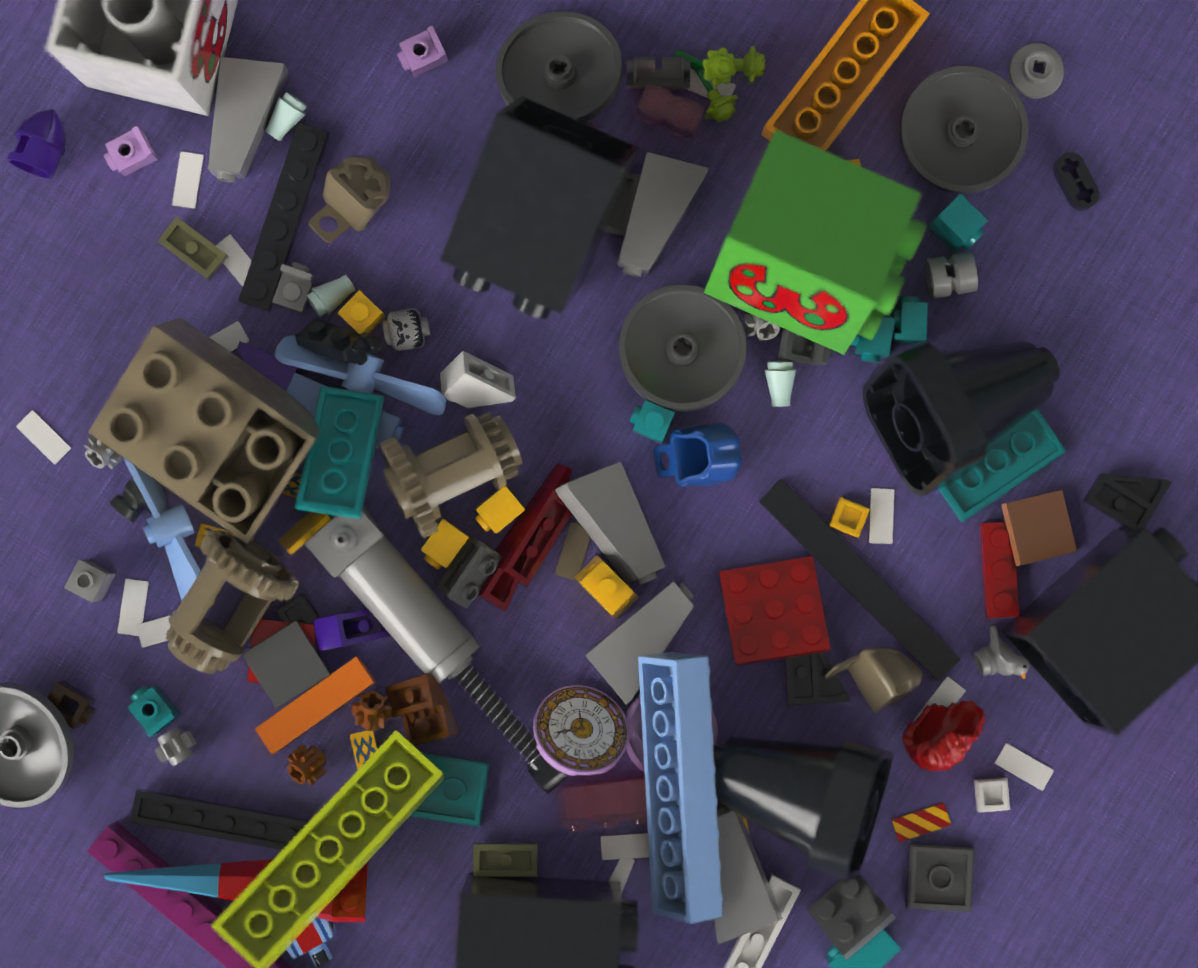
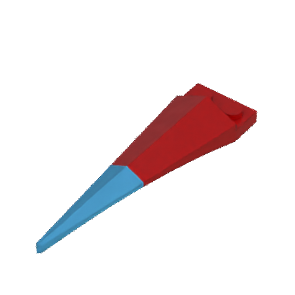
[104,859,369,922]

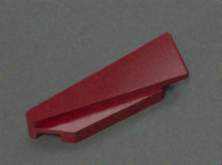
[478,464,572,612]

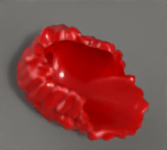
[902,700,986,772]

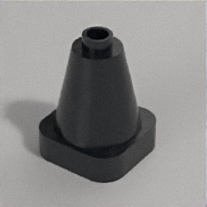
[863,341,1059,496]
[713,737,894,881]

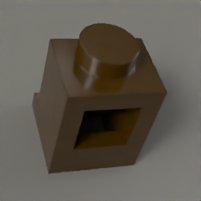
[47,680,96,729]

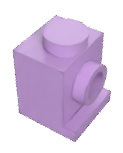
[397,26,448,77]
[104,126,158,177]

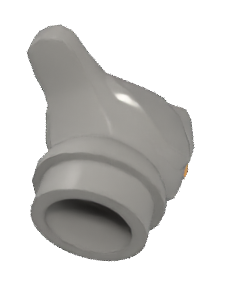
[973,625,1029,679]

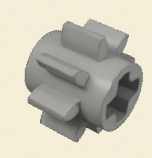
[743,313,782,341]
[84,435,122,470]
[154,727,197,767]

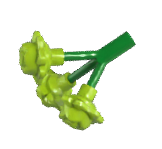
[673,46,766,123]

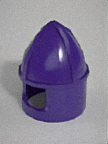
[7,109,66,179]

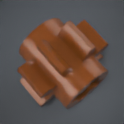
[352,691,392,731]
[287,744,327,786]

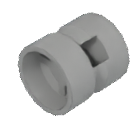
[924,251,978,299]

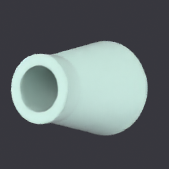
[265,92,307,141]
[306,275,355,317]
[765,361,796,407]

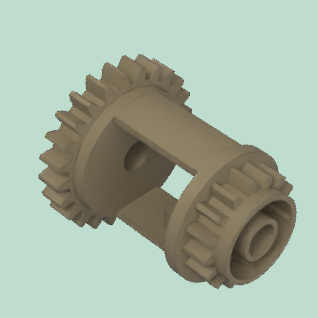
[379,412,522,538]
[166,529,299,674]

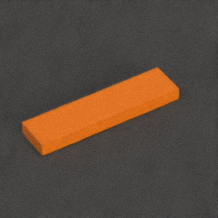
[255,656,376,755]

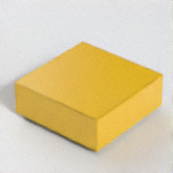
[828,497,870,538]

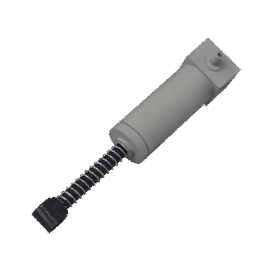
[305,506,570,794]

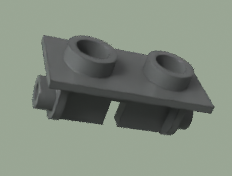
[627,56,690,90]

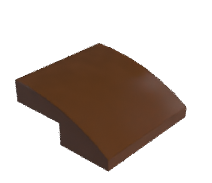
[386,674,459,746]

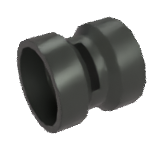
[110,478,147,523]

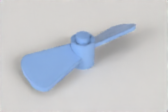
[274,335,446,415]
[124,458,201,601]

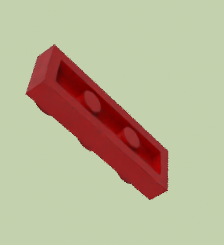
[980,522,1019,618]

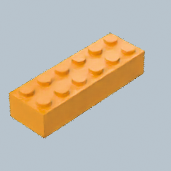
[761,0,930,151]

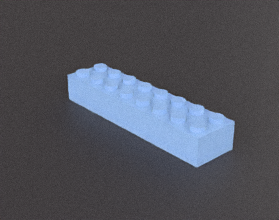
[638,652,723,924]

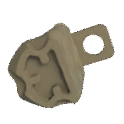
[309,156,391,243]
[825,648,923,714]

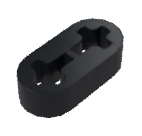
[1053,152,1099,211]

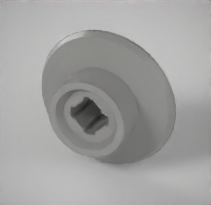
[1008,43,1064,98]

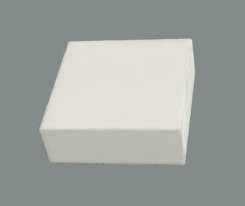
[974,777,1010,812]

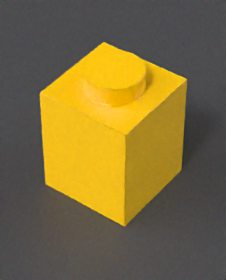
[337,290,386,334]
[475,486,525,534]
[421,519,470,570]

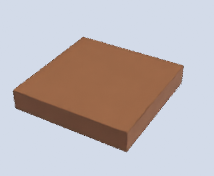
[1001,490,1077,566]

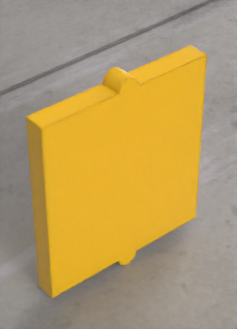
[278,512,332,555]

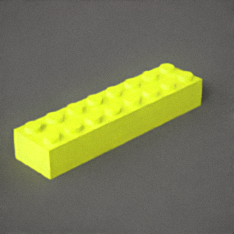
[211,730,444,968]

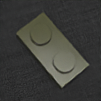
[157,216,228,281]
[473,843,538,877]

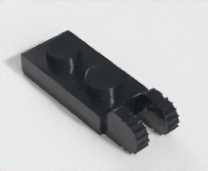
[295,319,381,366]

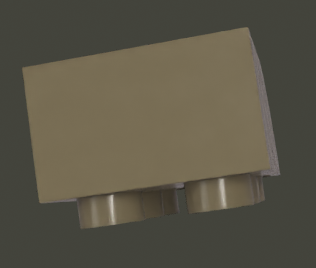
[88,318,319,544]

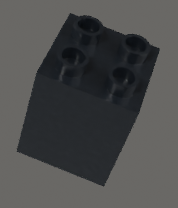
[440,96,640,319]
[1001,527,1198,736]
[455,873,639,968]

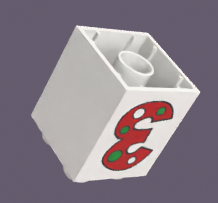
[46,0,238,116]

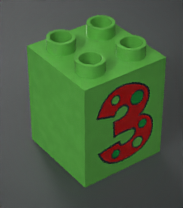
[704,129,927,355]

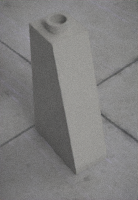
[208,57,288,182]
[618,152,708,277]
[555,461,666,585]
[585,581,694,705]
[714,807,783,944]

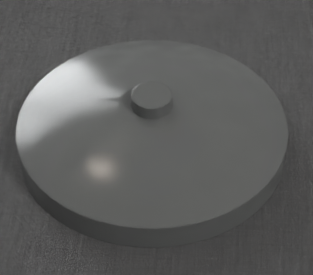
[496,11,623,123]
[900,66,1029,194]
[619,285,747,412]
[0,683,74,808]

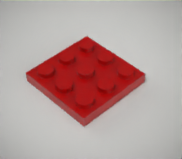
[719,556,831,666]

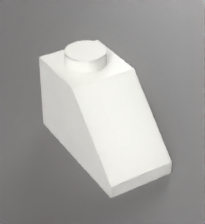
[440,351,516,408]

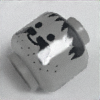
[383,308,431,351]

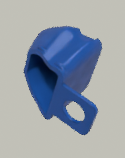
[654,423,742,487]

